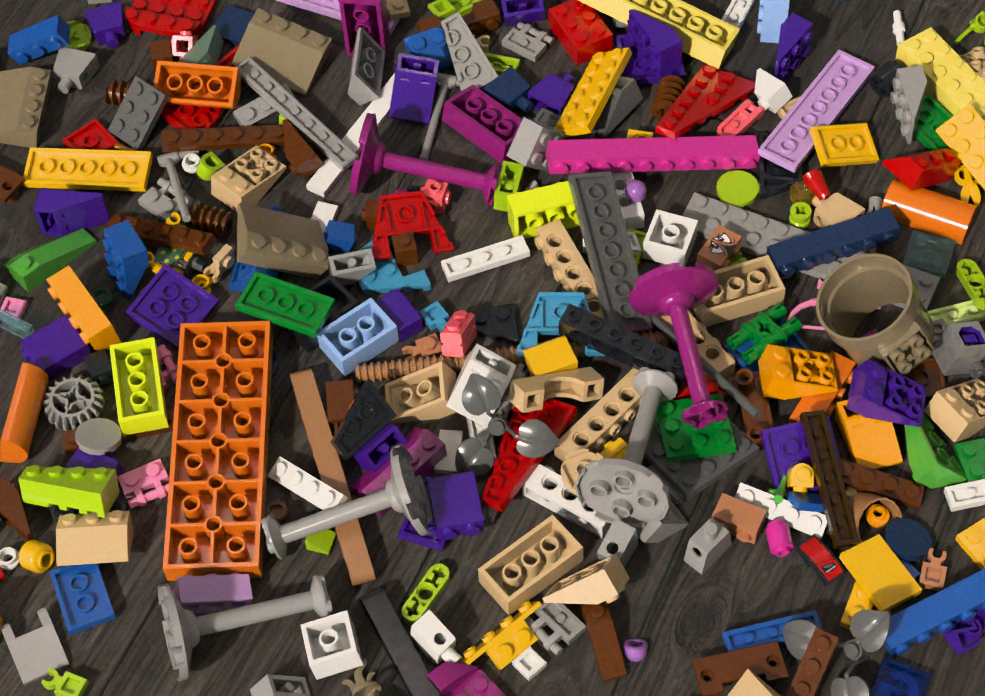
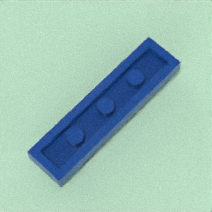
[722,610,823,652]

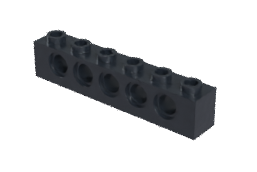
[558,304,687,389]

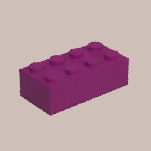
[339,0,390,59]

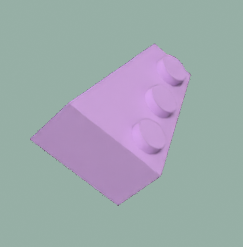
[173,572,253,617]

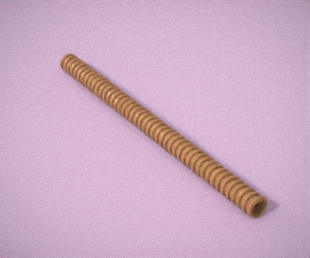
[355,329,669,384]

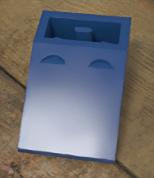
[102,220,148,300]

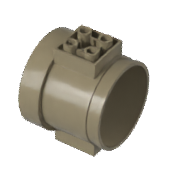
[816,253,935,375]

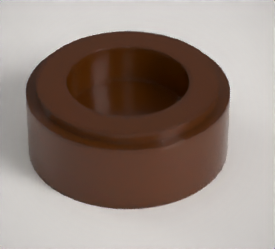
[265,500,289,524]

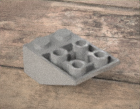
[890,65,927,144]

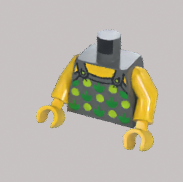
[147,212,209,279]

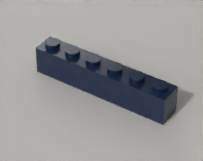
[766,207,900,278]

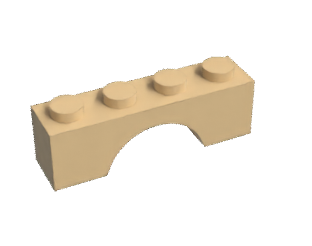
[509,367,604,413]

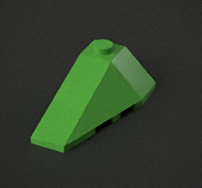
[2,228,97,293]
[905,412,967,489]

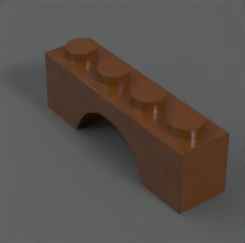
[417,0,501,36]

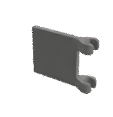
[0,608,70,685]

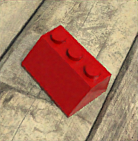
[882,148,962,190]

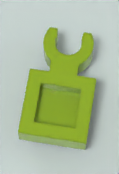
[41,669,89,696]

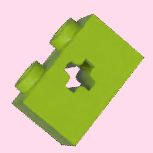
[493,160,524,212]

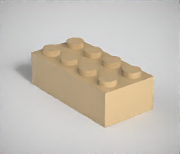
[692,255,786,327]
[478,515,583,615]

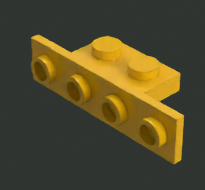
[459,601,542,670]

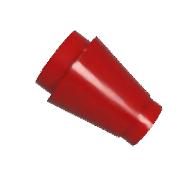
[802,167,831,201]

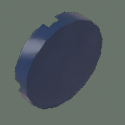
[883,518,932,561]

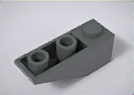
[593,76,643,138]

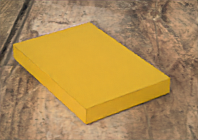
[809,123,880,167]
[839,534,922,611]

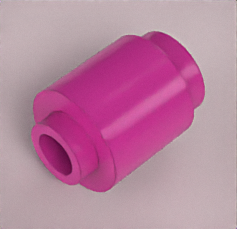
[766,520,794,557]

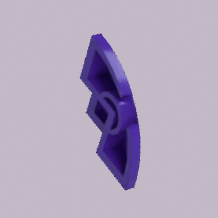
[943,609,985,655]

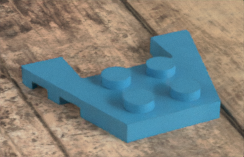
[357,238,431,295]
[517,292,605,356]

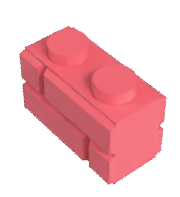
[440,310,477,357]

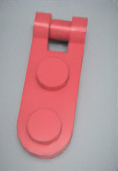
[717,99,765,136]

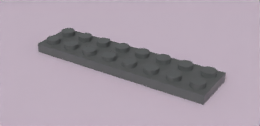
[568,171,653,333]

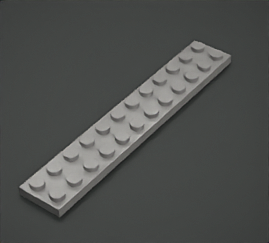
[682,192,940,311]

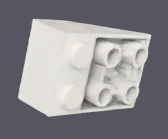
[446,344,516,428]

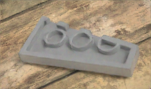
[441,12,498,91]

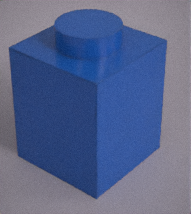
[324,220,357,253]

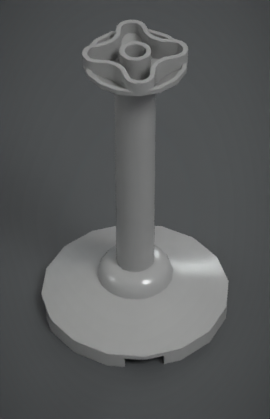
[574,367,678,528]
[261,443,433,560]
[158,574,332,682]

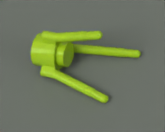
[954,11,985,47]

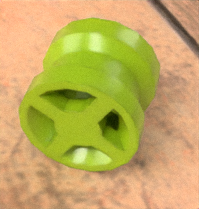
[789,202,812,229]

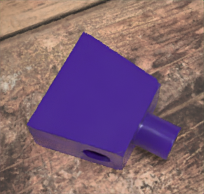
[84,1,126,48]
[528,73,574,115]

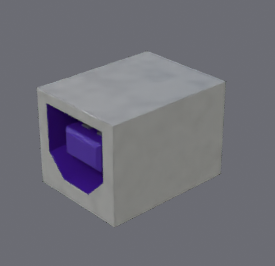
[932,321,985,376]

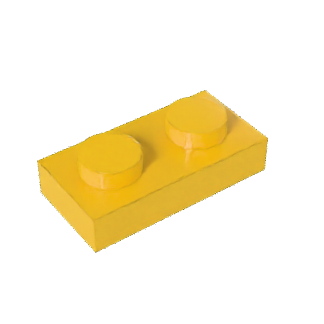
[840,581,874,630]

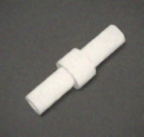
[892,10,905,46]

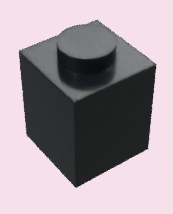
[83,349,114,387]

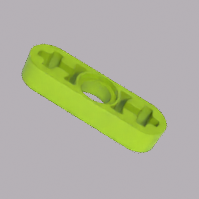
[956,259,985,310]
[402,564,450,626]

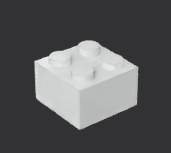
[643,209,698,267]
[301,610,363,680]

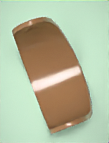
[848,492,902,544]

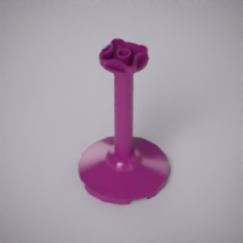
[349,113,501,206]
[628,263,728,429]

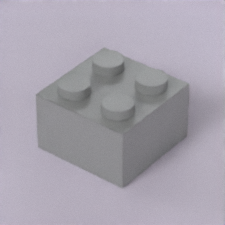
[506,117,565,172]

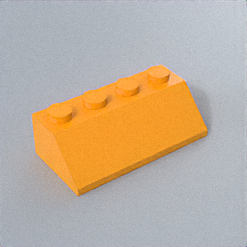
[46,265,121,350]

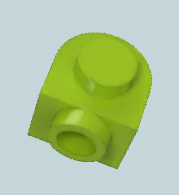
[196,151,225,181]

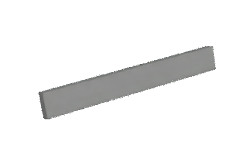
[235,57,359,172]

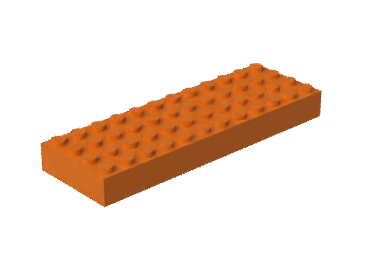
[163,321,273,581]

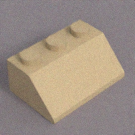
[56,510,134,566]

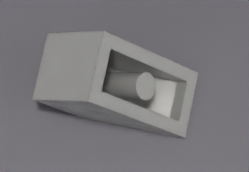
[328,248,376,286]
[250,674,311,696]

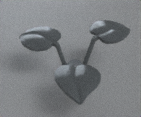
[455,373,559,476]
[783,609,891,696]

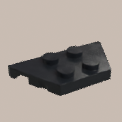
[758,132,803,199]

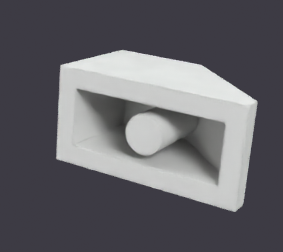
[755,68,793,113]

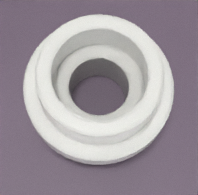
[182,153,201,173]
[0,547,19,570]

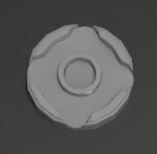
[75,418,122,456]

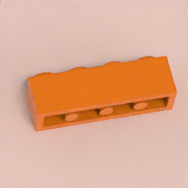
[788,351,856,424]

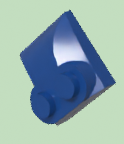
[403,26,454,71]

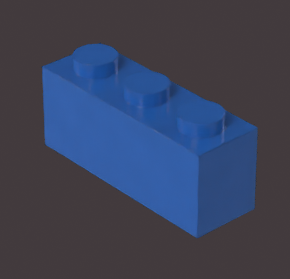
[7,15,71,65]

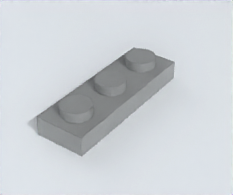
[233,83,295,127]

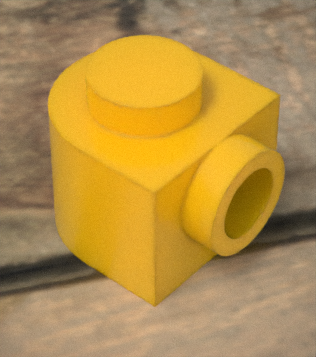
[786,463,814,493]

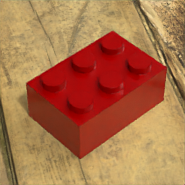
[548,0,613,66]

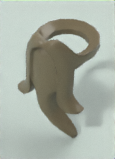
[342,658,382,696]

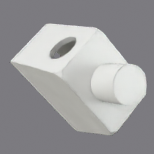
[410,610,462,665]

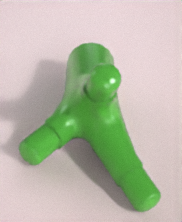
[769,475,788,504]

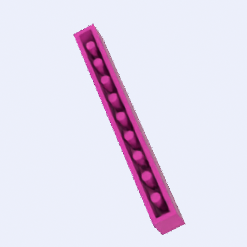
[545,135,760,174]

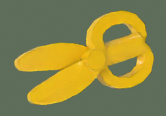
[954,165,981,206]

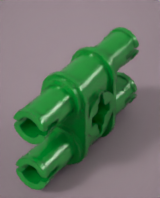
[726,302,802,365]

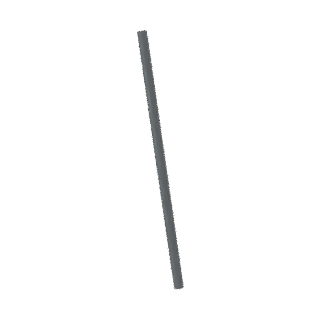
[650,316,762,419]

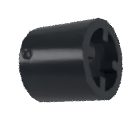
[869,61,901,97]

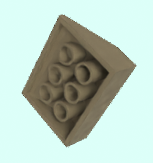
[231,8,332,97]
[0,67,51,148]
[237,203,328,279]

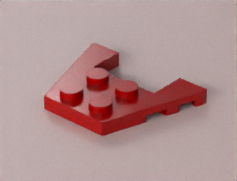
[372,191,454,261]

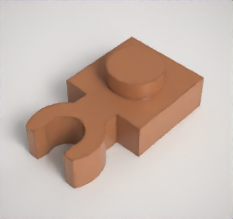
[402,333,442,360]
[918,548,947,592]

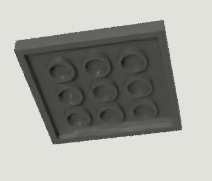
[628,397,760,500]

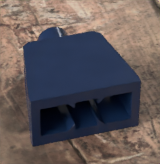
[483,66,534,113]

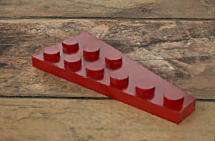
[159,44,244,130]
[655,64,756,139]
[481,398,578,512]

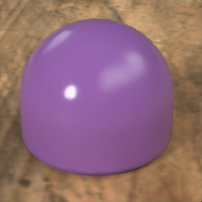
[625,180,646,202]
[623,638,648,662]

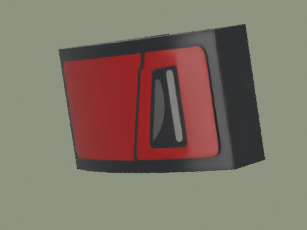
[795,534,847,586]

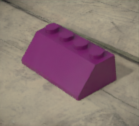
[442,85,523,164]
[349,427,447,518]

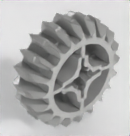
[43,374,105,431]

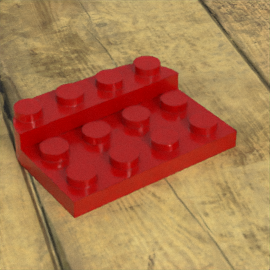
[125,0,217,37]

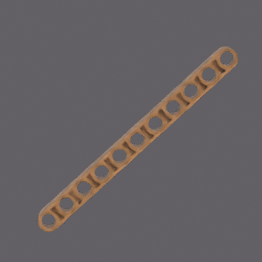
[289,368,376,586]

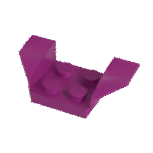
[427,662,506,696]

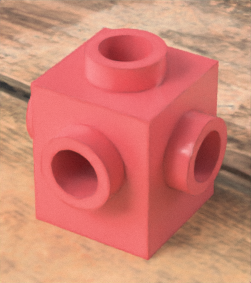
[170,31,198,59]
[420,179,452,215]

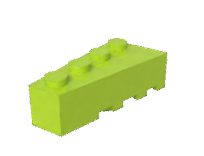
[18,465,120,518]

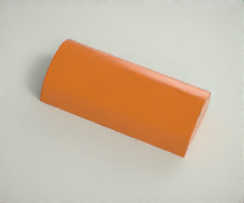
[154,61,241,109]
[881,178,978,245]
[0,362,49,463]

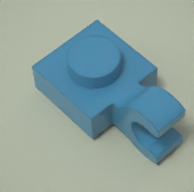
[420,301,450,333]

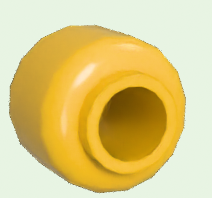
[19,540,54,573]

